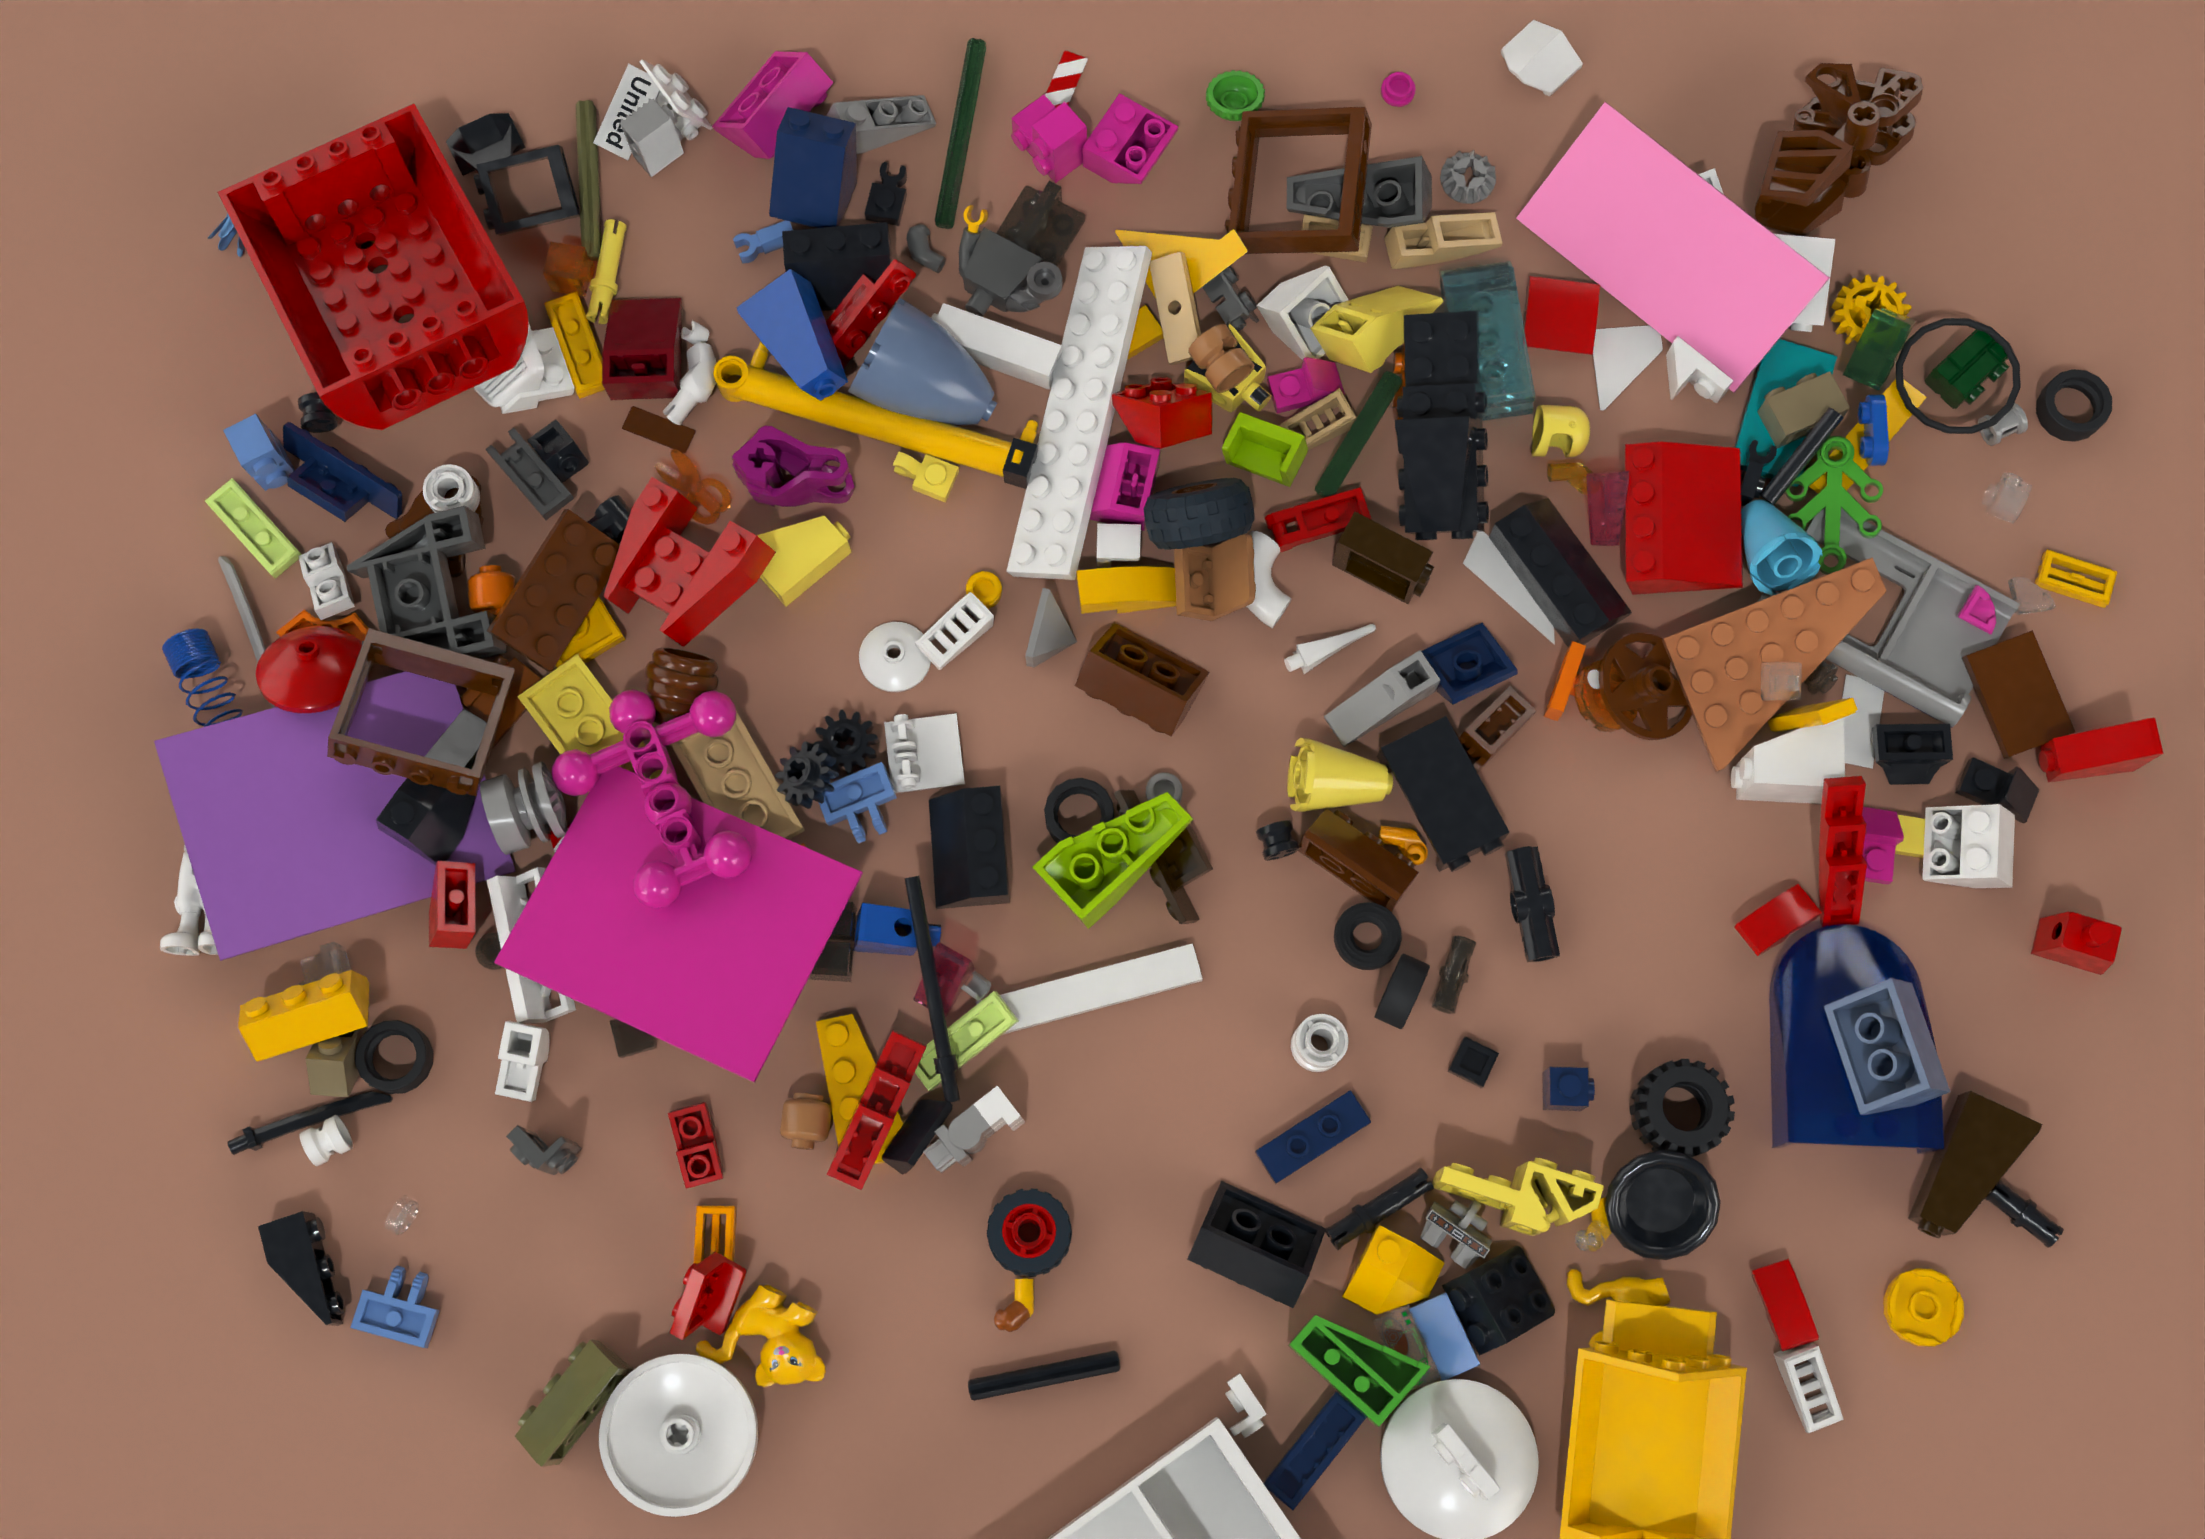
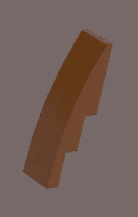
[1458,686,1537,773]

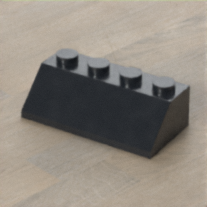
[1489,498,1632,647]

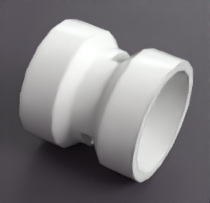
[299,1115,353,1166]

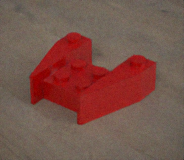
[603,477,776,647]

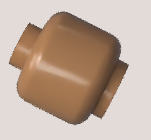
[780,1093,832,1150]

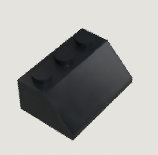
[782,222,896,311]
[929,786,1010,909]
[1187,1181,1326,1308]

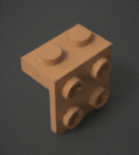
[1174,533,1256,621]

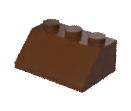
[1075,622,1210,737]
[1299,808,1419,912]

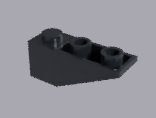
[258,1211,345,1326]

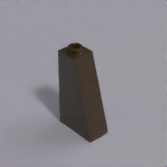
[1908,1091,2043,1238]

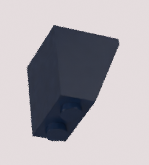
[769,107,857,228]

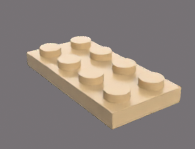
[671,711,805,840]

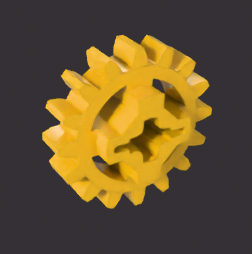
[1831,274,1912,352]

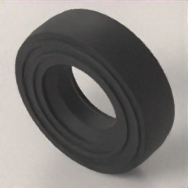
[1334,902,1402,970]

